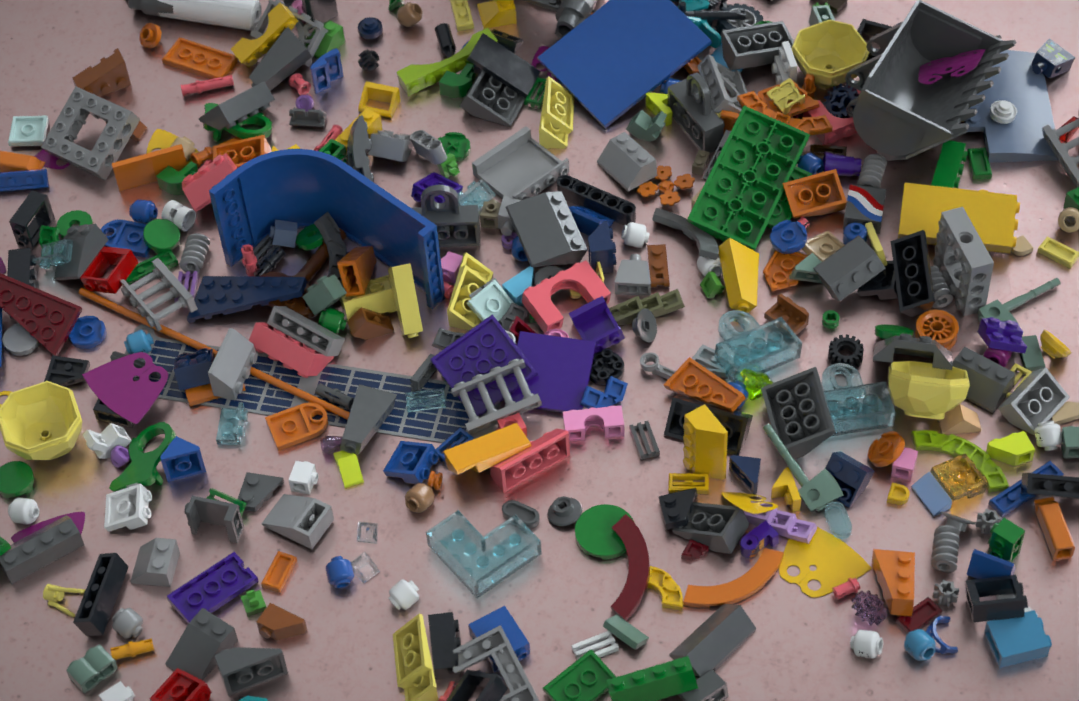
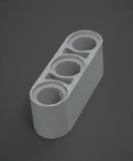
[410,130,447,164]

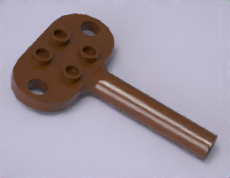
[260,228,347,319]

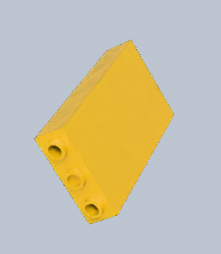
[898,183,1020,254]

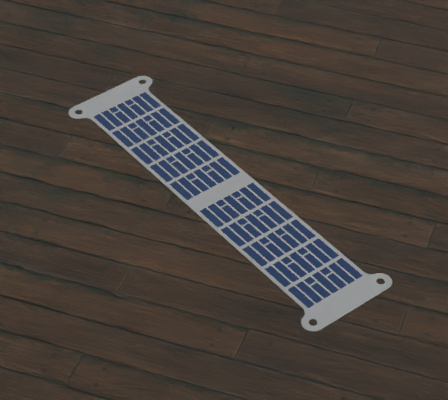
[125,324,501,444]

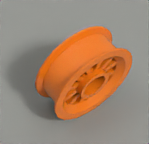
[915,310,959,350]

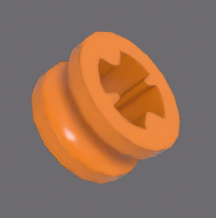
[428,471,443,490]

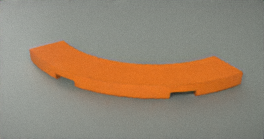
[737,91,833,135]
[683,548,784,608]

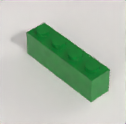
[931,140,968,188]
[606,656,698,701]

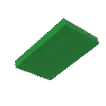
[543,649,616,701]

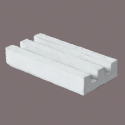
[572,631,619,660]

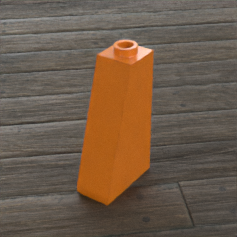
[337,245,377,297]

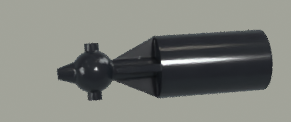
[435,23,456,58]

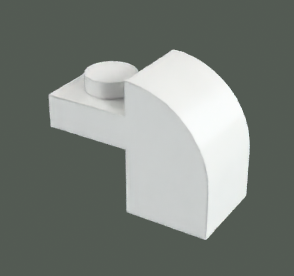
[83,423,132,459]

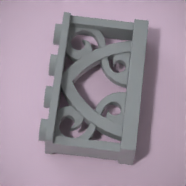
[250,0,328,67]
[697,54,747,114]

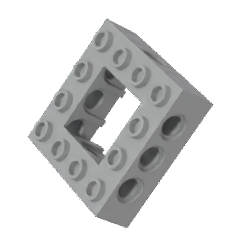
[41,87,140,181]
[933,207,994,317]

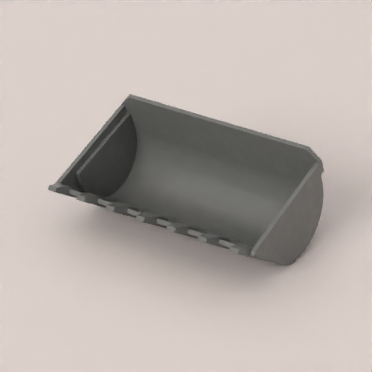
[845,0,1017,156]

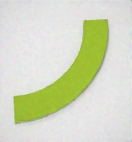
[911,430,1009,493]

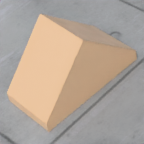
[938,404,982,435]

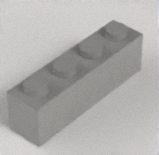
[267,306,345,356]

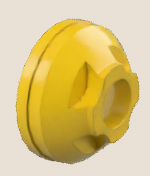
[1040,329,1072,359]

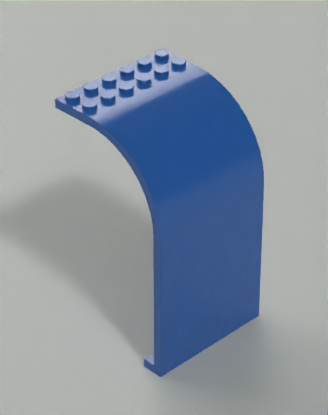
[209,149,445,309]

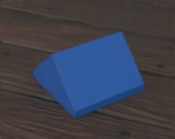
[569,206,614,236]
[160,436,206,482]
[966,549,1016,579]

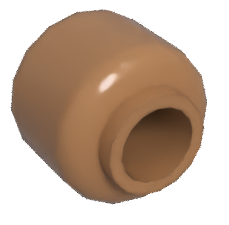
[397,2,422,27]
[405,483,435,513]

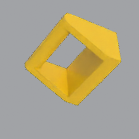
[358,81,401,118]

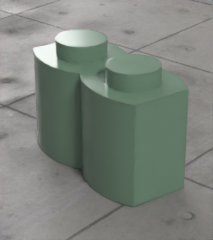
[66,645,118,693]

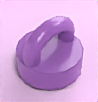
[295,94,314,112]
[111,445,131,468]

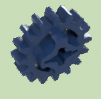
[822,83,860,118]

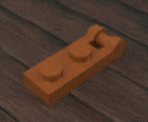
[647,244,670,288]

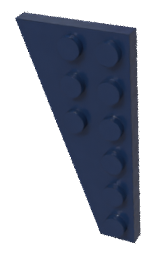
[187,276,307,324]

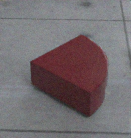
[681,539,709,560]

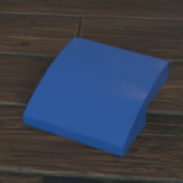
[310,48,344,94]

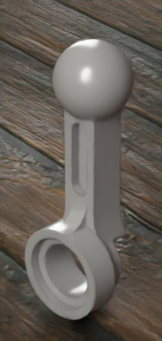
[640,352,676,379]

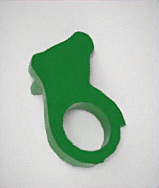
[203,103,273,142]
[109,422,176,492]

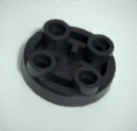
[590,348,625,386]

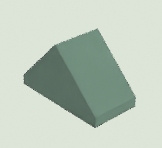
[789,253,822,283]

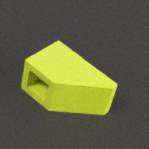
[986,431,1035,467]

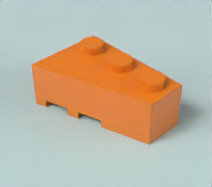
[871,549,915,617]

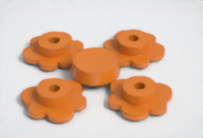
[637,165,695,206]

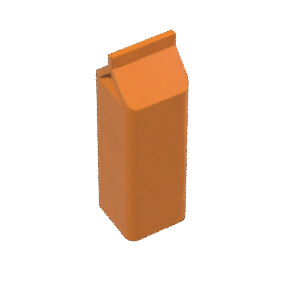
[0,151,45,173]
[1034,497,1075,560]

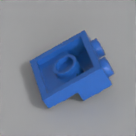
[383,441,439,484]

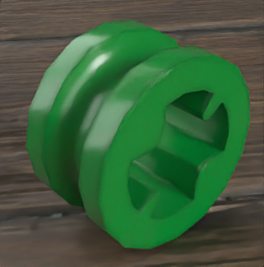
[822,310,840,329]

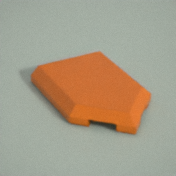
[763,250,807,291]

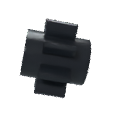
[358,49,380,71]

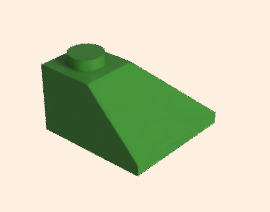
[306,20,345,59]

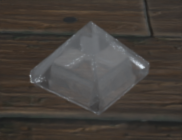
[357,521,378,544]

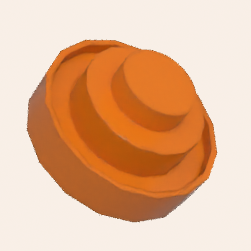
[139,23,161,49]

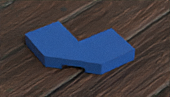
[579,376,628,409]

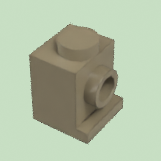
[480,199,501,229]

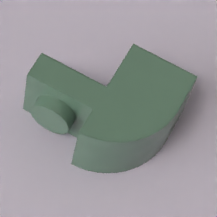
[626,110,667,141]

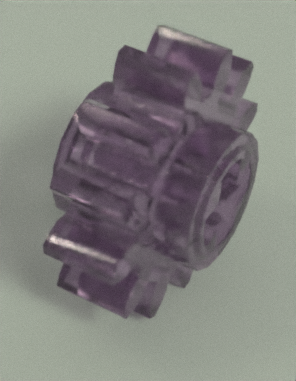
[851,590,888,626]

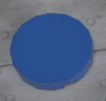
[770,220,807,254]
[69,316,107,349]

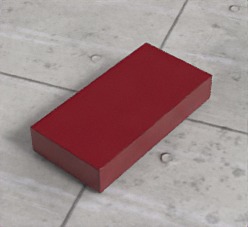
[896,597,942,634]

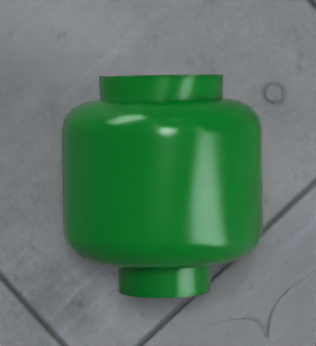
[318,308,347,334]

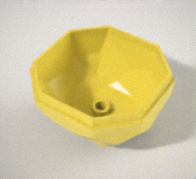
[791,19,869,89]
[888,360,970,419]
[0,381,83,460]

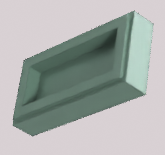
[1020,335,1045,371]
[603,614,649,650]

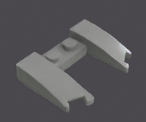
[453,625,539,701]

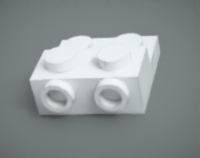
[771,41,797,85]
[104,483,152,532]

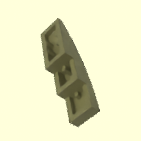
[609,289,685,325]

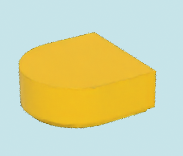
[887,482,910,505]

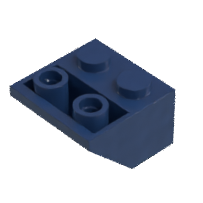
[588,221,617,274]
[174,348,215,391]
[825,451,875,508]

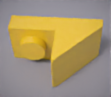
[771,467,801,512]

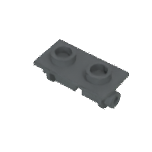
[289,108,327,127]

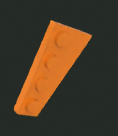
[664,357,746,412]

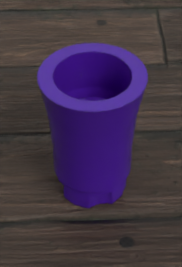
[823,152,861,177]

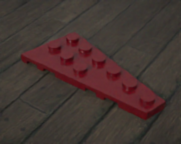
[0,273,83,356]

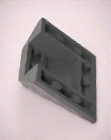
[873,334,953,370]

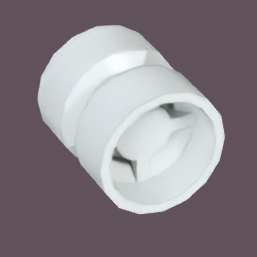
[161,200,196,231]

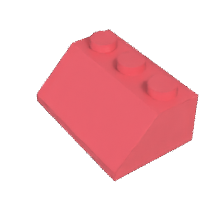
[182,153,237,212]

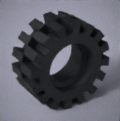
[828,334,864,371]

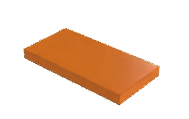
[162,37,239,79]
[111,144,187,191]

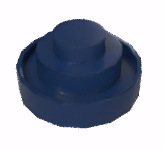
[357,17,383,39]

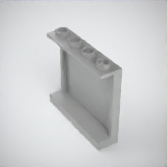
[472,126,570,200]

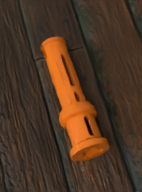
[191,137,243,168]

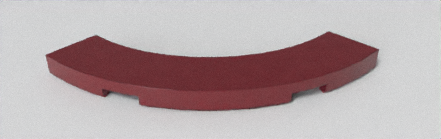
[610,514,650,621]

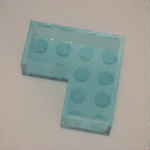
[426,510,542,599]

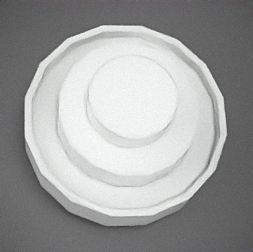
[989,100,1017,124]

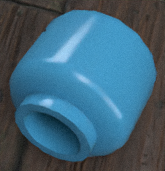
[124,330,154,355]
[904,629,936,661]

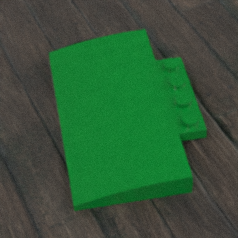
[687,106,812,251]

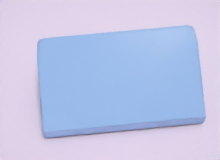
[911,472,952,517]

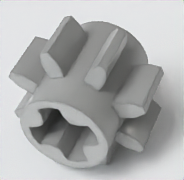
[976,509,1002,535]
[932,579,959,607]

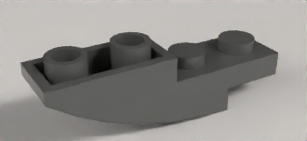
[347,116,374,182]

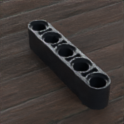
[557,175,636,226]

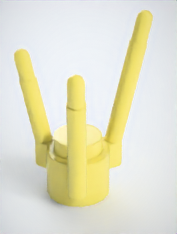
[43,584,85,617]

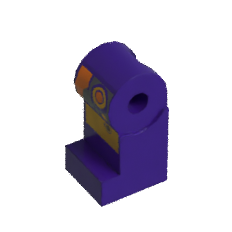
[740,520,779,558]

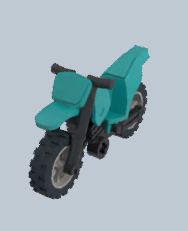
[671,0,764,48]

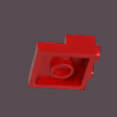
[149,668,212,701]

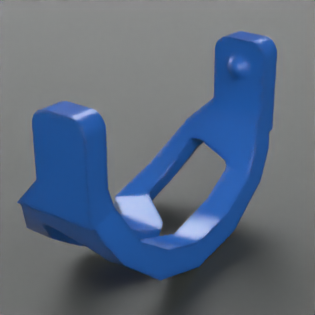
[926,616,958,654]

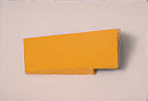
[444,423,532,475]

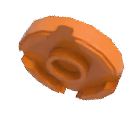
[867,431,905,467]

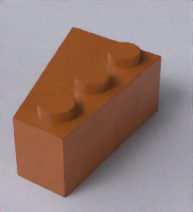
[73,48,131,97]

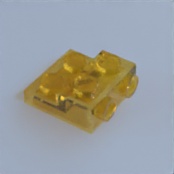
[931,454,988,501]

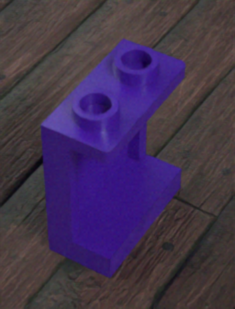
[569,296,625,354]

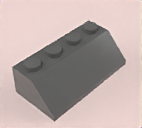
[721,21,794,71]
[198,82,275,130]
[0,515,84,584]

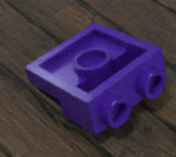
[411,172,463,203]
[977,317,1027,354]

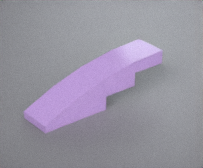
[734,501,817,544]

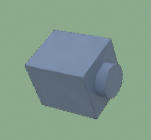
[269,220,297,248]

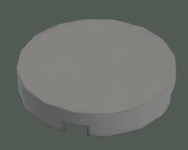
[2,323,40,356]

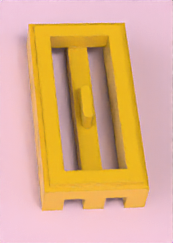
[668,473,709,494]

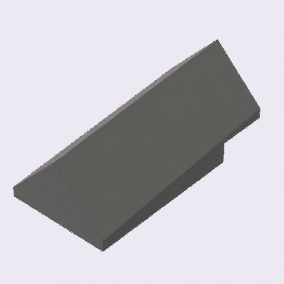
[669,604,756,678]

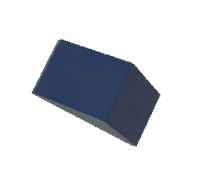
[729,455,761,494]

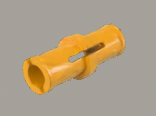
[110,638,154,660]

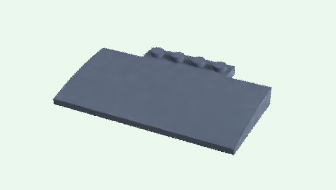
[964,50,1058,163]

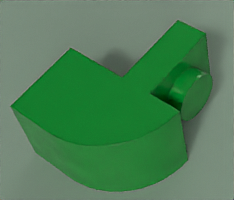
[439,63,476,98]
[156,161,198,195]

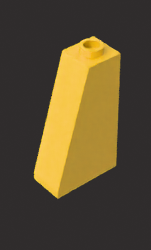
[718,238,759,315]

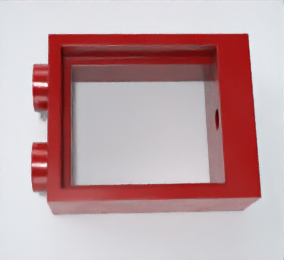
[80,246,139,294]

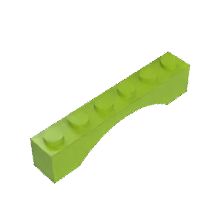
[396,28,498,96]

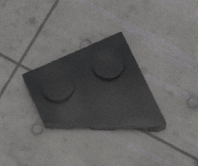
[44,355,90,387]
[658,488,698,530]

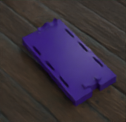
[167,552,259,624]

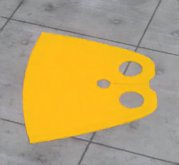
[779,527,872,598]

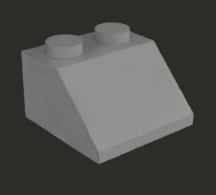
[130,538,180,587]

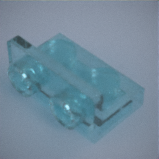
[458,179,496,209]
[33,239,73,269]
[216,402,248,445]

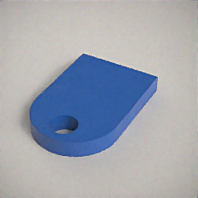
[101,219,150,258]

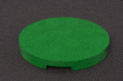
[575,504,635,560]

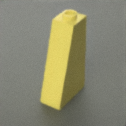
[388,263,423,338]

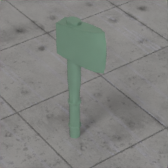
[977,278,1061,326]
[763,424,843,512]

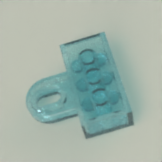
[714,310,802,383]
[821,363,896,437]

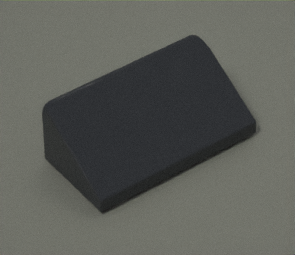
[491,29,524,54]

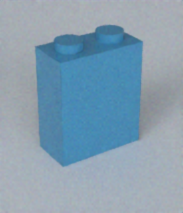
[984,610,1052,668]

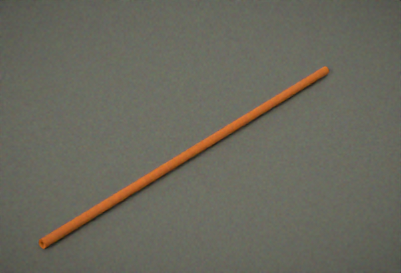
[79,288,350,420]

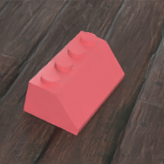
[249,322,334,378]
[490,428,570,493]

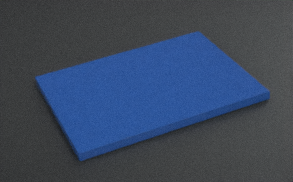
[537,0,712,128]

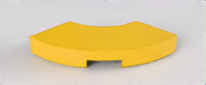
[648,566,683,611]

